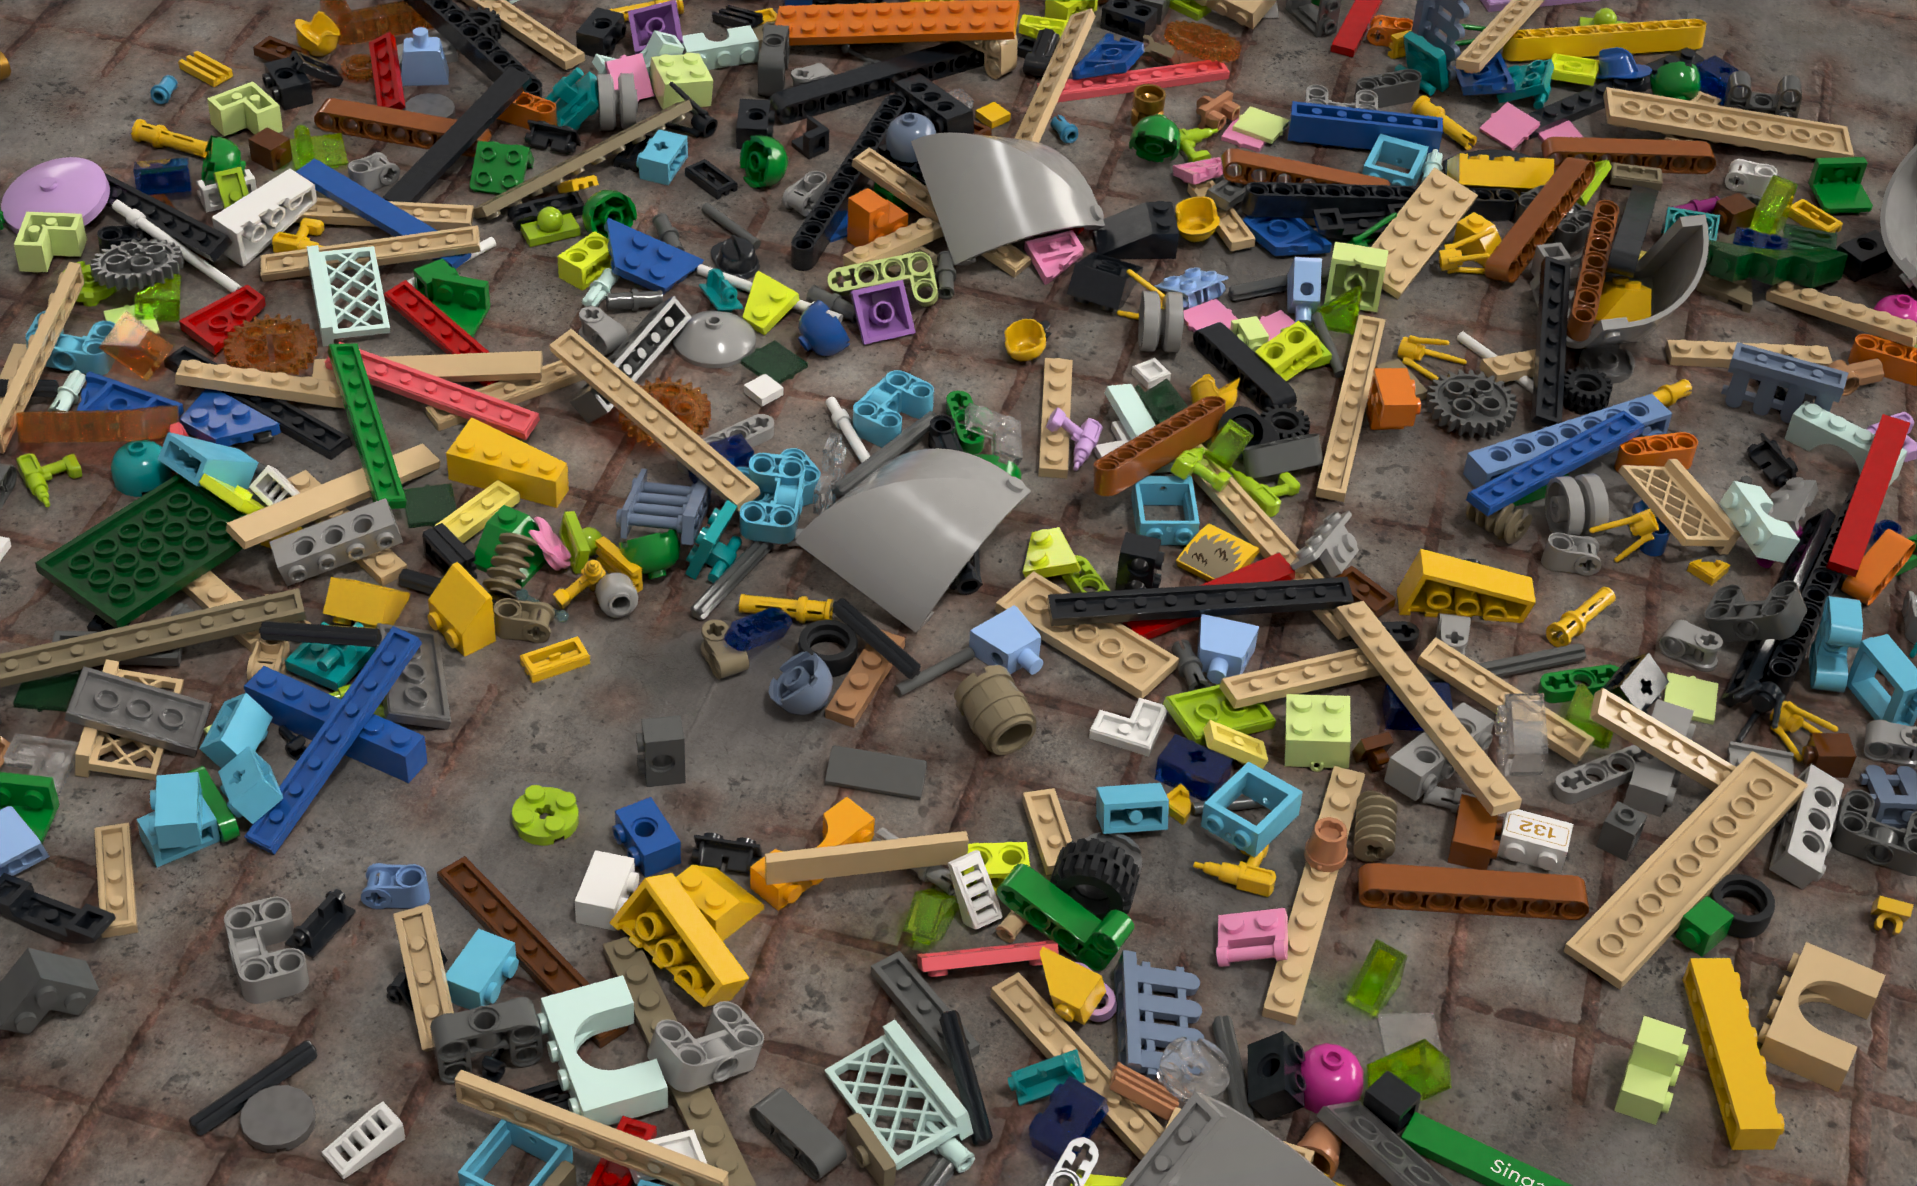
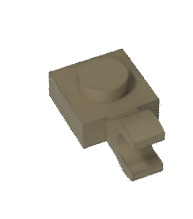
[1143,35,1180,66]

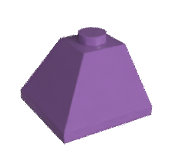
[628,0,684,54]
[850,280,916,345]

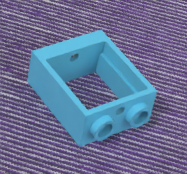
[1362,134,1429,186]
[1131,476,1200,545]
[1847,634,1917,726]
[1201,762,1303,857]
[458,1119,573,1186]

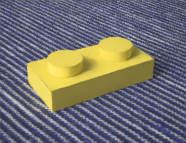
[1203,720,1268,769]

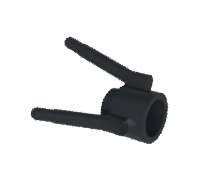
[665,82,718,138]
[950,549,983,595]
[1733,680,1786,743]

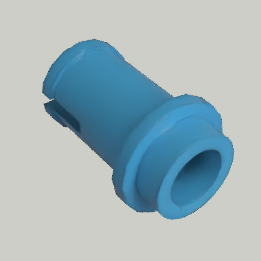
[150,75,178,104]
[1050,115,1079,143]

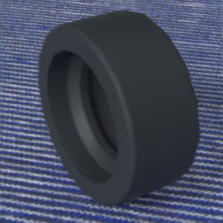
[798,619,858,677]
[1709,874,1775,938]

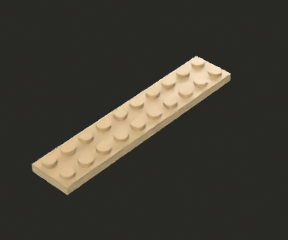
[1603,87,1854,159]
[1564,751,1808,989]

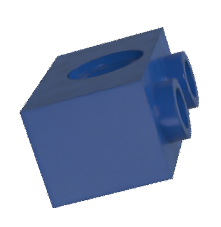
[612,797,681,877]

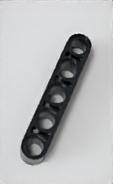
[1193,322,1297,412]

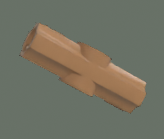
[1827,358,1885,396]

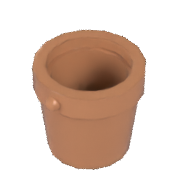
[1304,817,1348,872]
[1296,1122,1343,1179]

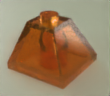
[99,311,174,381]

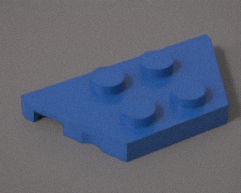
[1072,33,1145,79]
[1454,50,1516,95]
[1243,215,1332,256]
[604,218,704,294]
[76,371,184,438]
[179,389,281,446]

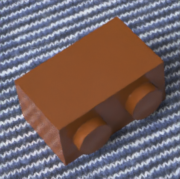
[1447,794,1504,870]

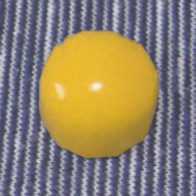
[1004,319,1046,361]

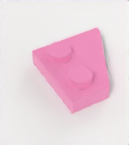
[1173,157,1230,185]
[1024,230,1084,285]

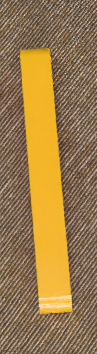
[1502,19,1707,61]

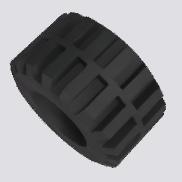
[1050,838,1140,921]

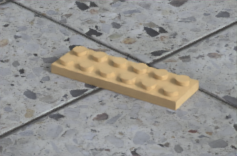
[1371,167,1478,299]
[995,571,1179,699]

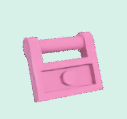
[1216,908,1288,967]

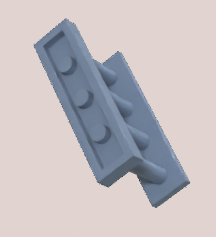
[616,468,711,545]

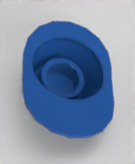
[1596,47,1652,79]

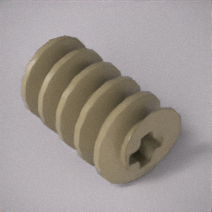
[1466,485,1532,545]
[482,533,538,600]
[1353,790,1397,862]

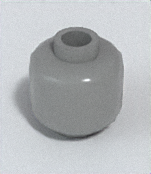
[595,573,638,618]

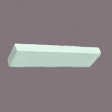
[1104,384,1176,473]

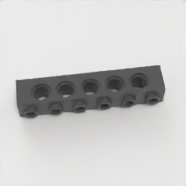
[570,296,691,424]

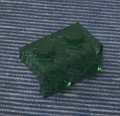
[1134,378,1188,425]

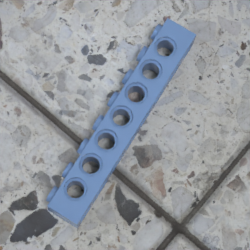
[1463,394,1672,488]

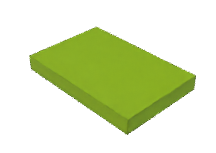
[1163,684,1276,747]

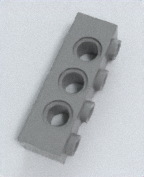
[270,498,403,586]
[1384,702,1494,801]
[1769,764,1844,890]

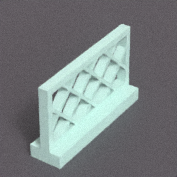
[307,245,390,347]
[825,1020,973,1171]

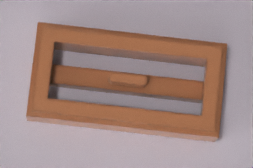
[1109,1062,1180,1122]

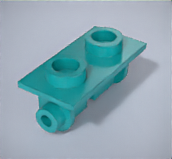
[699,268,743,312]
[1007,1049,1086,1106]

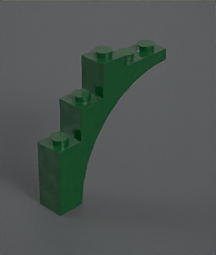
[1704,239,1848,288]

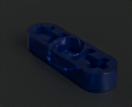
[724,608,792,651]

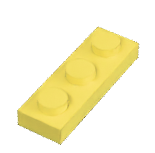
[435,480,520,543]

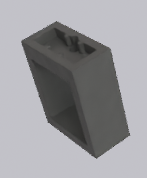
[1285,0,1342,38]

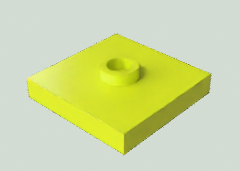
[1551,53,1599,86]
[199,473,265,515]

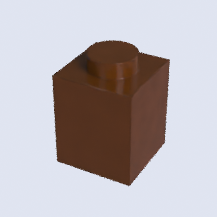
[248,127,293,172]
[1713,193,1757,235]
[1802,733,1857,778]

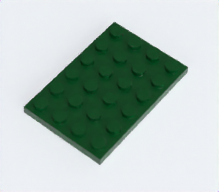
[35,474,246,628]

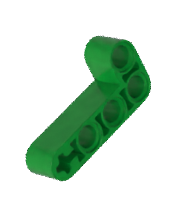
[997,864,1134,971]

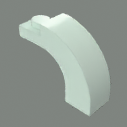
[592,30,685,75]

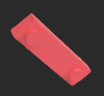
[917,940,1059,977]

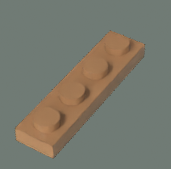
[825,629,905,728]

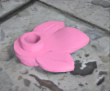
[528,517,571,571]

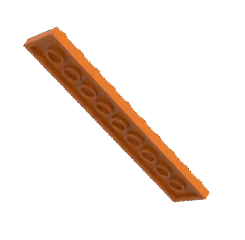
[775,0,1020,46]

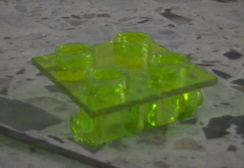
[290,125,348,171]

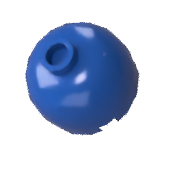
[798,300,850,357]

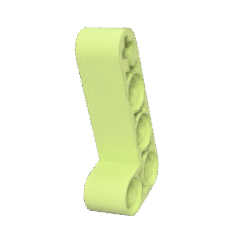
[828,252,938,307]

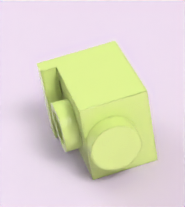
[1230,316,1269,352]

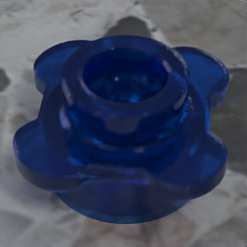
[1872,520,1902,543]

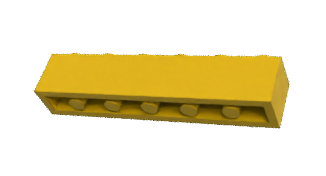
[1682,958,1784,1150]

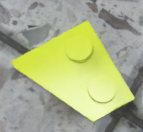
[1018,14,1068,39]
[742,271,800,336]
[1023,527,1081,578]

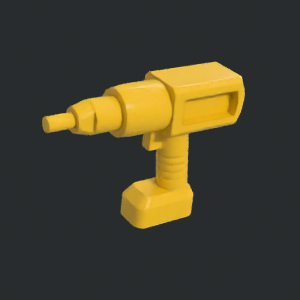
[272,217,325,253]
[552,560,606,610]
[1193,844,1276,897]

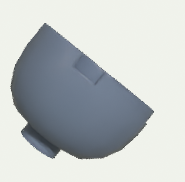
[886,113,936,163]
[768,651,833,715]

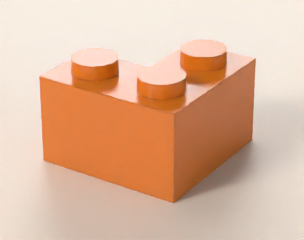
[847,188,908,247]
[1365,368,1421,430]

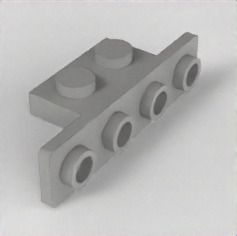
[1290,510,1359,577]

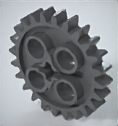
[90,238,184,290]
[1425,369,1518,438]

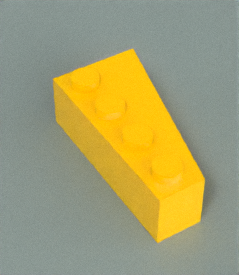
[1447,153,1554,196]
[446,417,569,508]
[1397,549,1536,623]
[609,873,749,1007]

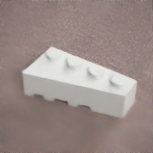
[212,169,317,268]

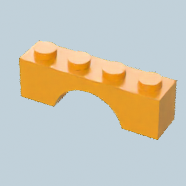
[750,797,875,911]

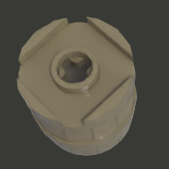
[954,665,1037,755]

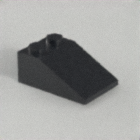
[1092,201,1179,259]
[1067,252,1143,312]

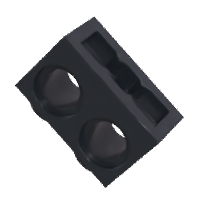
[1100,0,1158,42]
[1115,532,1165,591]

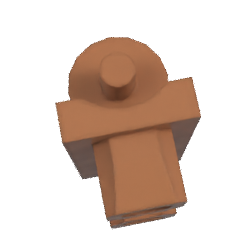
[1196,90,1241,131]

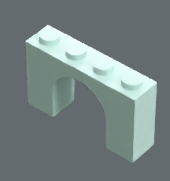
[537,975,668,1126]

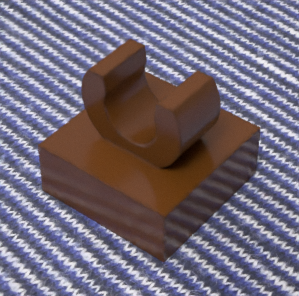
[1352,732,1394,773]

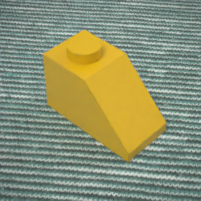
[1453,212,1502,267]
[1039,947,1106,1025]

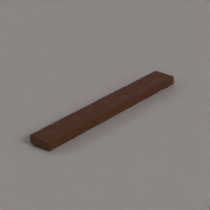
[437,856,628,1049]

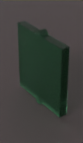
[741,340,808,384]
[403,483,457,528]
[13,669,82,712]

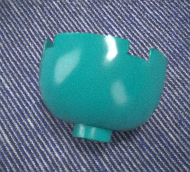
[111,440,173,497]

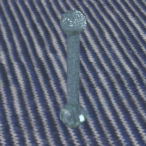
[516,589,569,622]

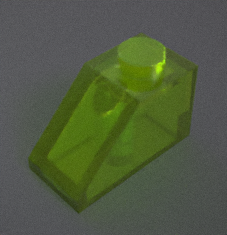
[1749,174,1798,240]
[903,888,959,945]
[1367,1038,1452,1101]

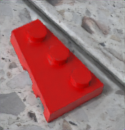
[179,285,266,355]

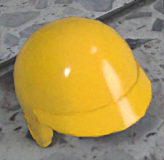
[295,11,340,57]
[1175,196,1220,242]
[1189,374,1240,412]

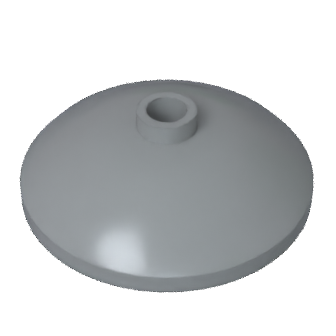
[673,310,756,368]

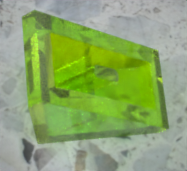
[135,274,181,322]
[1313,285,1363,335]
[1204,419,1254,471]
[1565,683,1614,749]
[1345,939,1408,1017]

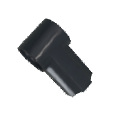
[1023,28,1060,78]
[928,415,963,452]

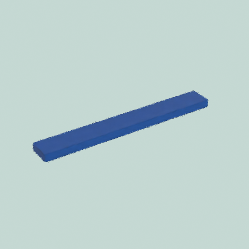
[296,158,471,269]
[1466,410,1645,516]
[244,626,422,855]

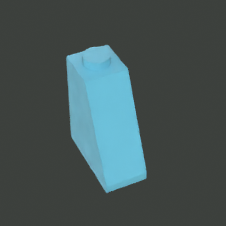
[158,432,259,489]

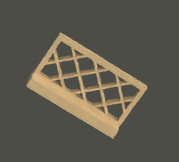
[1618,459,1741,555]
[75,659,184,781]

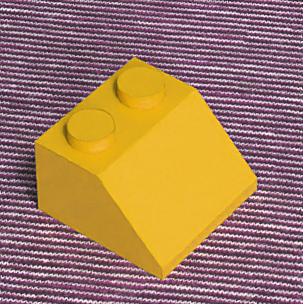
[1594,276,1652,324]
[427,562,496,657]
[323,577,411,628]
[676,865,764,941]

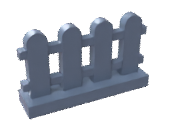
[1406,0,1470,82]
[1721,342,1849,423]
[1859,765,1917,829]
[1114,950,1206,1085]

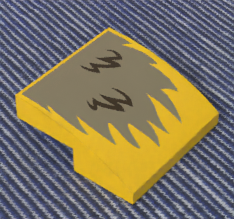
[1176,523,1260,582]

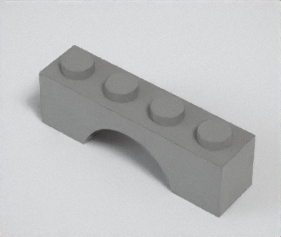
[1623,699,1696,817]

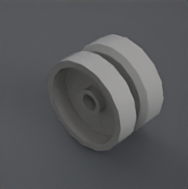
[597,73,638,131]
[1138,291,1184,353]
[1545,473,1609,538]

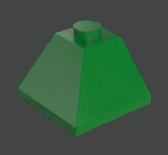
[474,505,547,588]

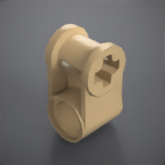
[247,633,291,681]

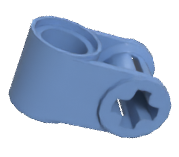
[361,863,430,909]

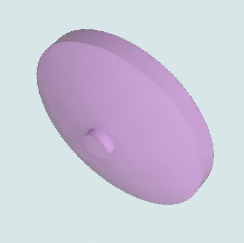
[1,157,110,235]

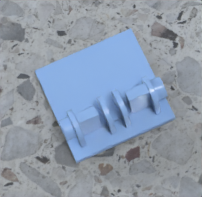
[1154,267,1228,310]

